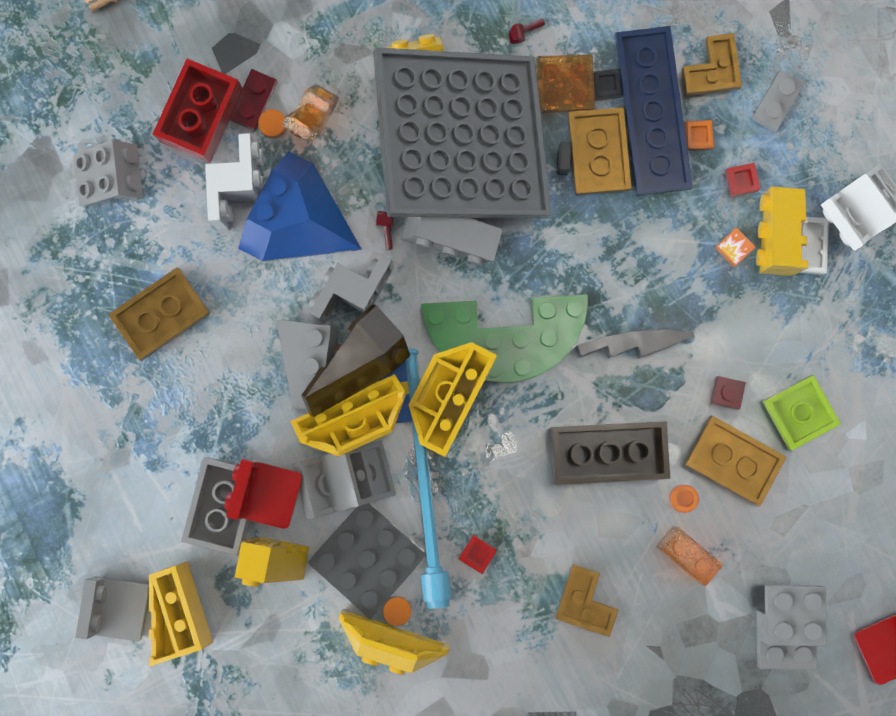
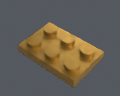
[568,107,632,196]
[108,267,211,361]
[684,416,787,506]

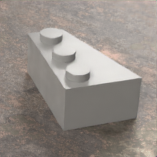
[401,217,503,266]
[276,320,339,409]

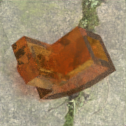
[282,84,340,141]

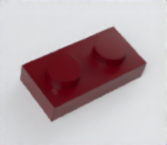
[229,69,278,132]

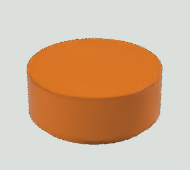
[258,109,287,139]
[669,484,699,513]
[383,596,412,626]

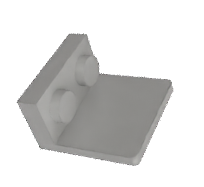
[75,576,149,641]

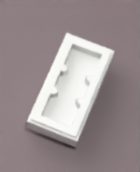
[800,217,829,275]

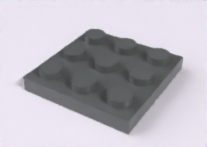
[307,503,427,619]

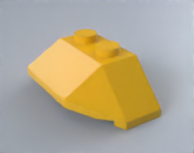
[409,342,497,457]
[290,374,406,456]
[338,609,450,675]

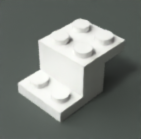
[205,133,265,231]
[821,163,896,251]

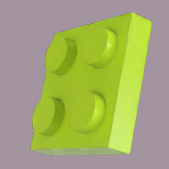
[762,375,841,451]

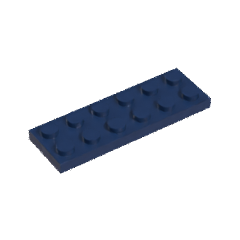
[615,26,693,196]

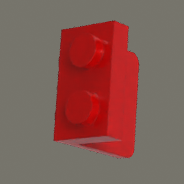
[224,459,302,529]
[854,614,896,685]

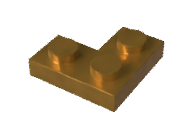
[682,33,742,96]
[555,564,618,637]

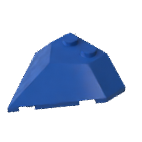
[238,152,362,262]

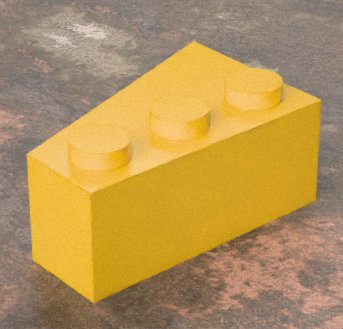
[756,186,808,276]
[234,536,310,587]
[149,561,214,667]

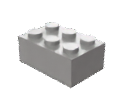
[181,457,251,556]

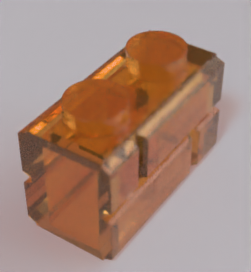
[656,526,723,587]

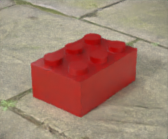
[153,58,243,163]

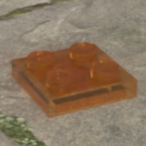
[537,54,595,113]

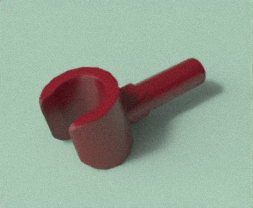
[508,19,545,44]
[376,211,393,250]

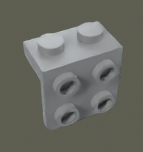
[74,140,143,206]

